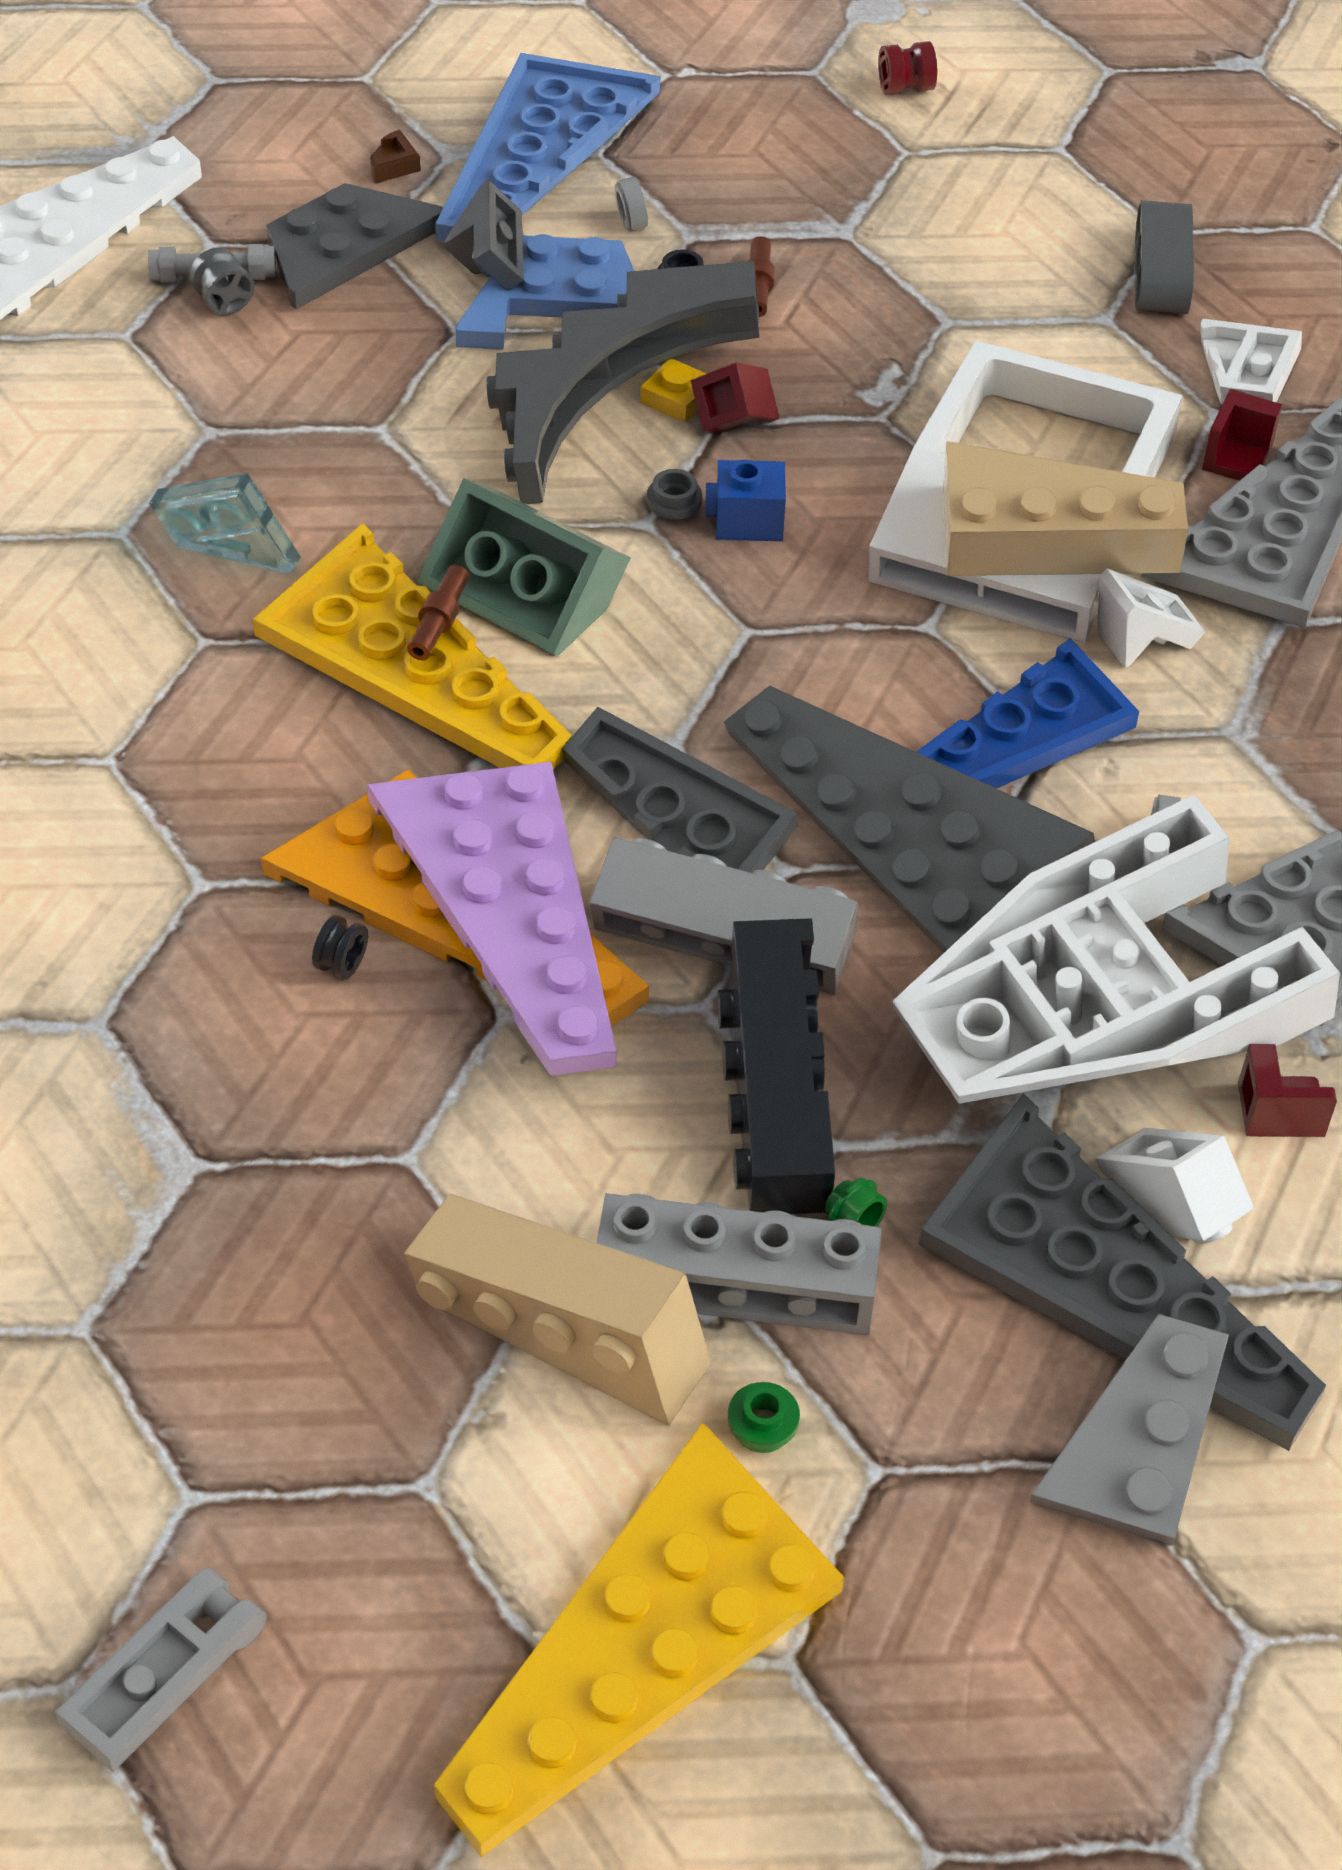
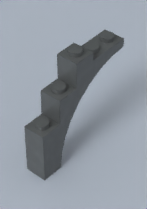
[486,261,759,504]

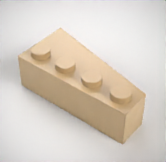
[943,441,1188,576]
[404,1193,711,1426]

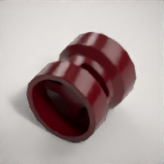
[878,41,938,95]

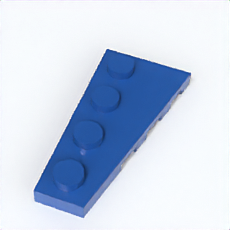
[916,638,1139,789]

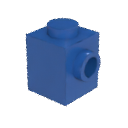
[705,460,786,541]

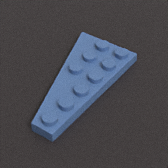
[435,53,661,242]

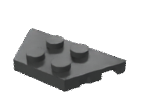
[266,183,443,309]

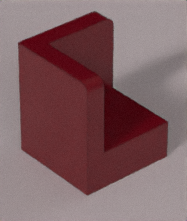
[690,362,779,434]
[1202,389,1283,481]
[1238,1044,1337,1137]

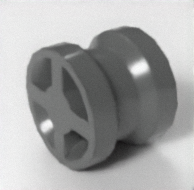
[189,248,254,315]

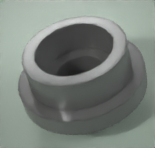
[647,469,702,520]

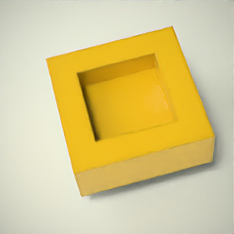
[640,358,707,423]

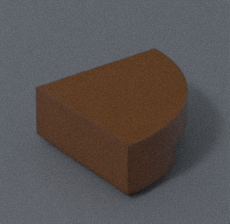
[370,130,421,184]

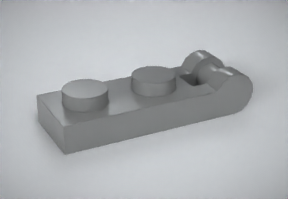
[55,1567,267,1772]

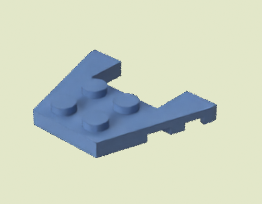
[456,234,634,350]

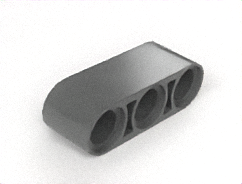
[1135,200,1194,314]

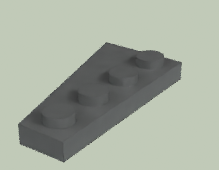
[562,707,798,873]

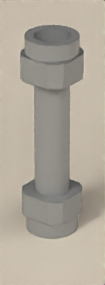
[148,244,276,284]

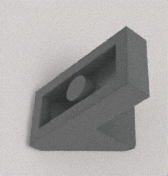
[444,180,524,291]

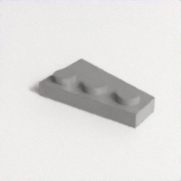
[1030,1314,1229,1545]

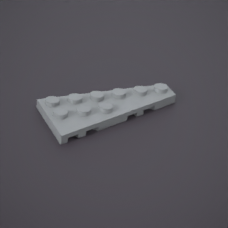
[1141,396,1342,628]
[1162,830,1342,1027]

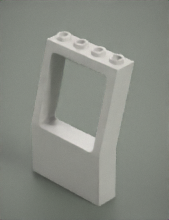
[868,340,1183,643]

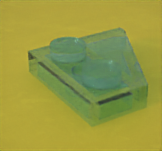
[148,473,301,573]

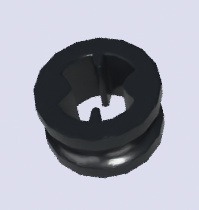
[312,915,369,980]

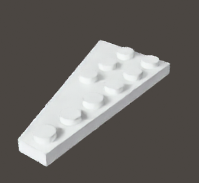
[0,136,202,320]

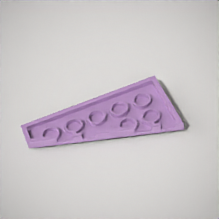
[367,762,617,1076]

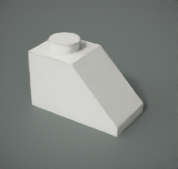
[1095,1128,1254,1244]

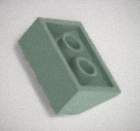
[417,478,631,656]

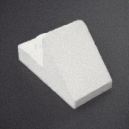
[1098,568,1206,668]

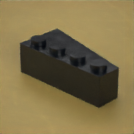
[717,918,835,1214]

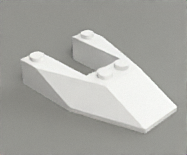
[893,795,1340,1104]

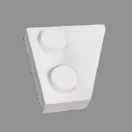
[1200,319,1302,404]

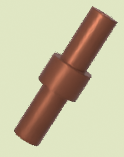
[749,236,775,317]
[407,565,470,661]

